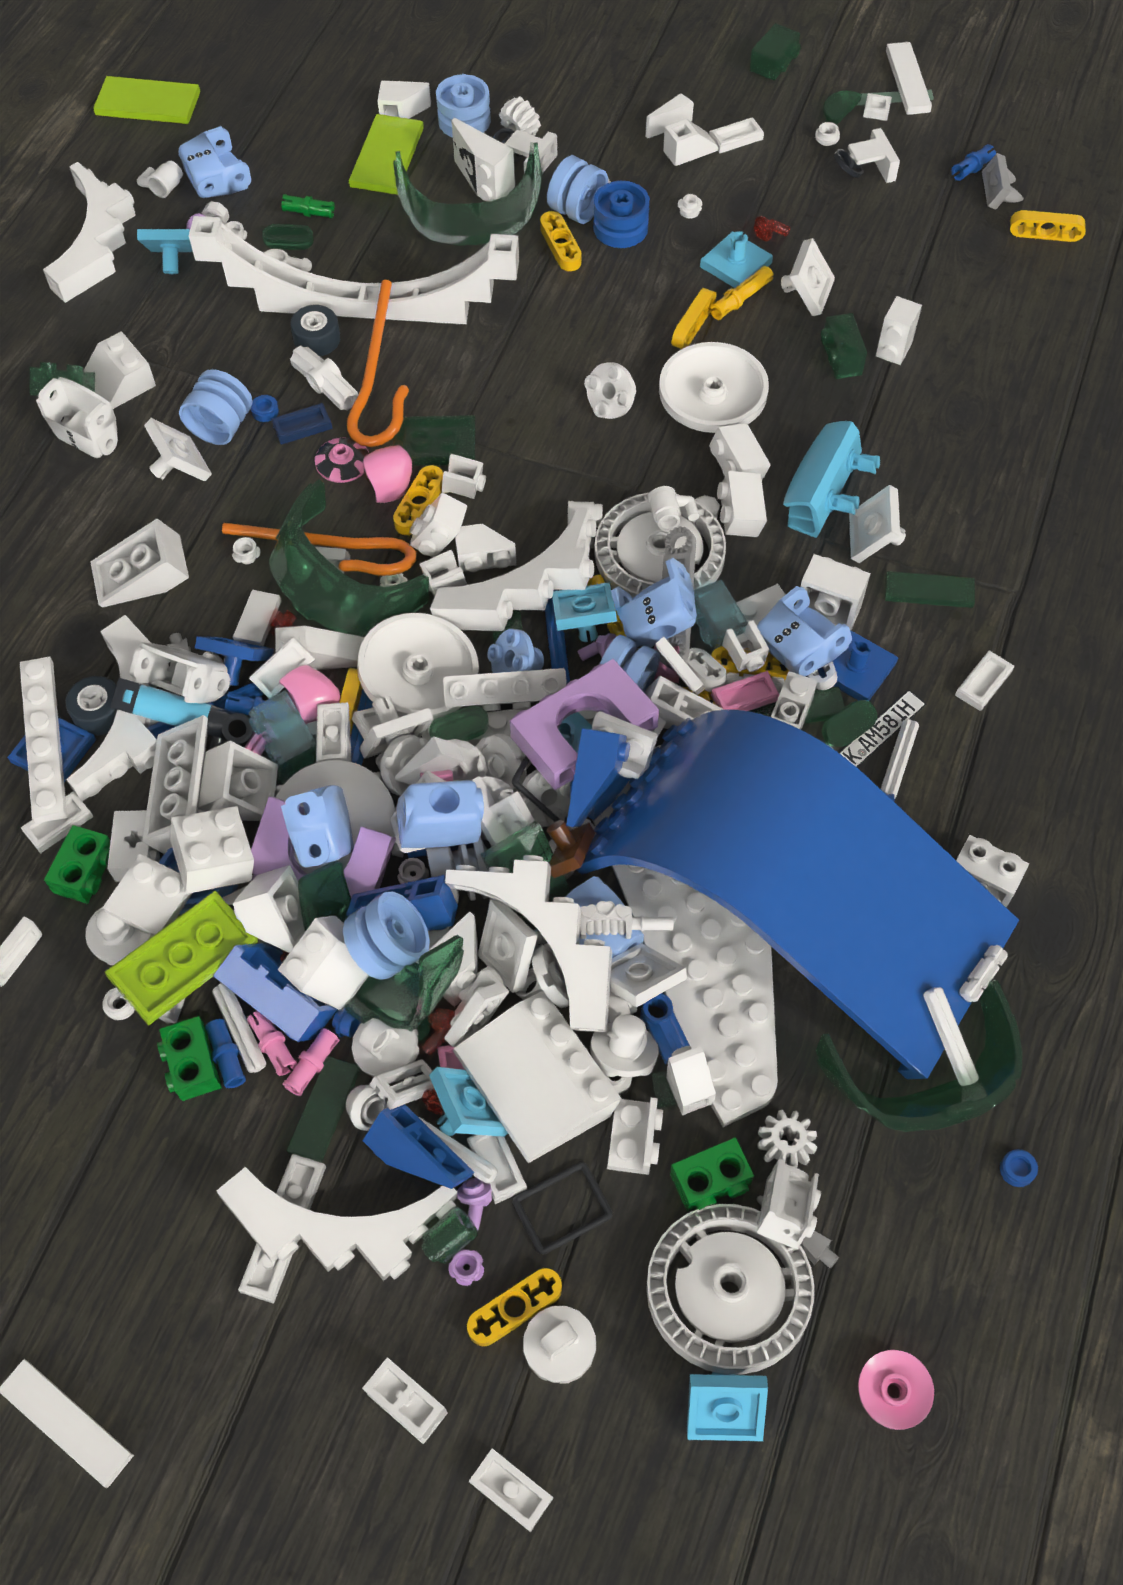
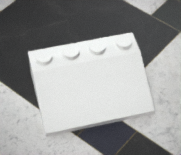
[453,991,622,1163]

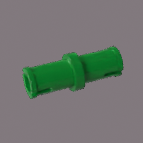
[282,194,335,219]

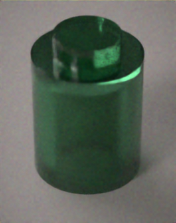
[422,1207,478,1264]

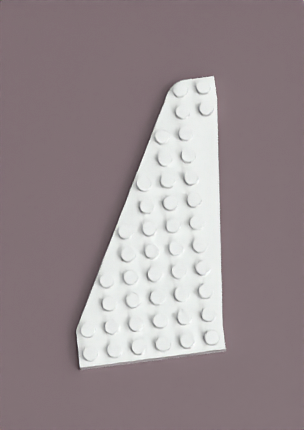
[593,745,778,1127]

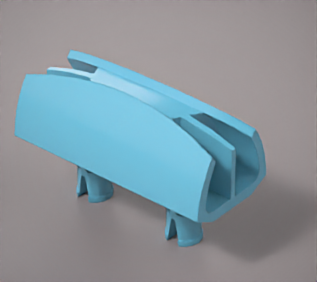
[783,421,880,538]

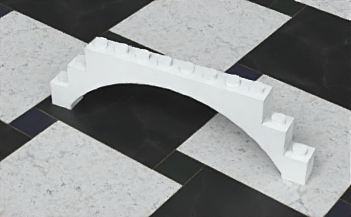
[189,216,519,324]

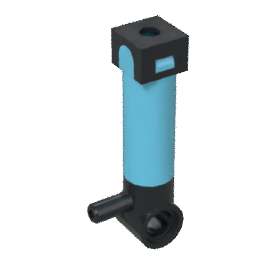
[110,678,253,750]

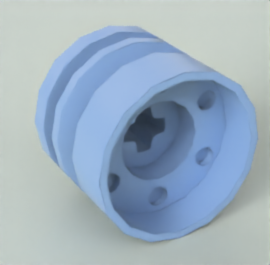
[179,369,253,445]

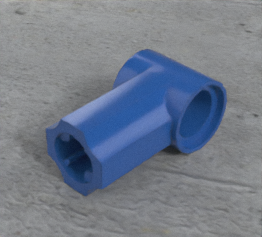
[640,993,690,1064]

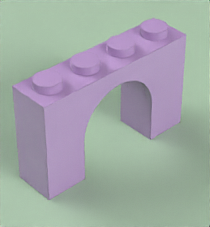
[510,659,659,790]
[251,797,396,911]

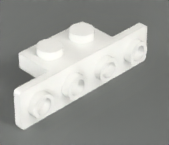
[443,668,566,711]
[472,776,550,873]

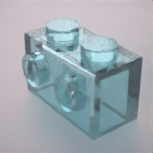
[694,579,748,651]
[248,690,317,765]

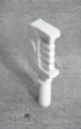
[580,901,673,939]

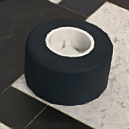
[291,305,340,356]
[65,676,117,736]

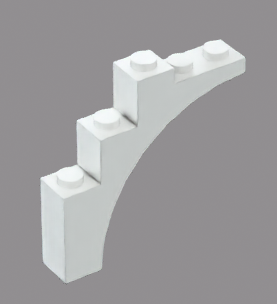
[43,162,136,303]
[430,508,596,631]
[66,615,169,802]
[445,855,612,1032]
[216,1167,458,1281]

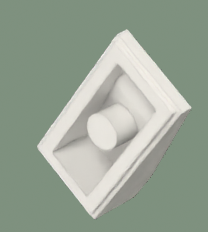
[645,94,694,138]
[316,702,351,763]
[395,736,463,784]

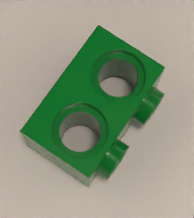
[44,825,111,904]
[157,1016,222,1101]
[670,1137,754,1212]

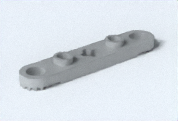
[657,526,696,669]

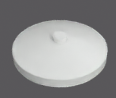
[659,342,769,433]
[357,613,479,720]
[276,760,396,880]

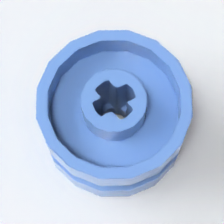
[436,74,491,138]
[547,155,608,224]
[600,635,660,693]
[343,891,430,980]

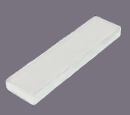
[886,42,932,115]
[238,1154,326,1304]
[0,1359,134,1488]

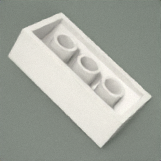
[142,715,208,854]

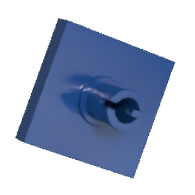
[817,630,898,705]
[195,636,274,686]

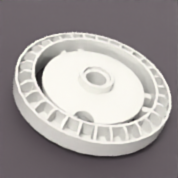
[594,492,726,599]
[646,1204,814,1374]

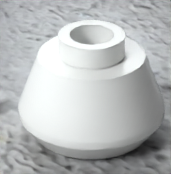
[346,1085,389,1131]

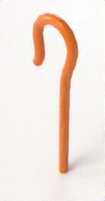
[347,280,409,447]
[222,523,417,576]

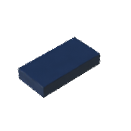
[271,403,333,445]

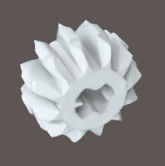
[499,96,541,136]
[758,1110,817,1168]

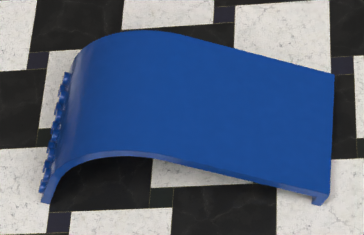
[576,709,1019,1079]

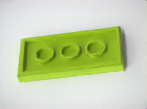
[93,76,200,124]
[349,114,424,195]
[105,891,258,1026]

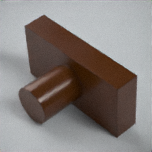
[547,820,596,878]

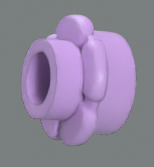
[449,1249,484,1286]

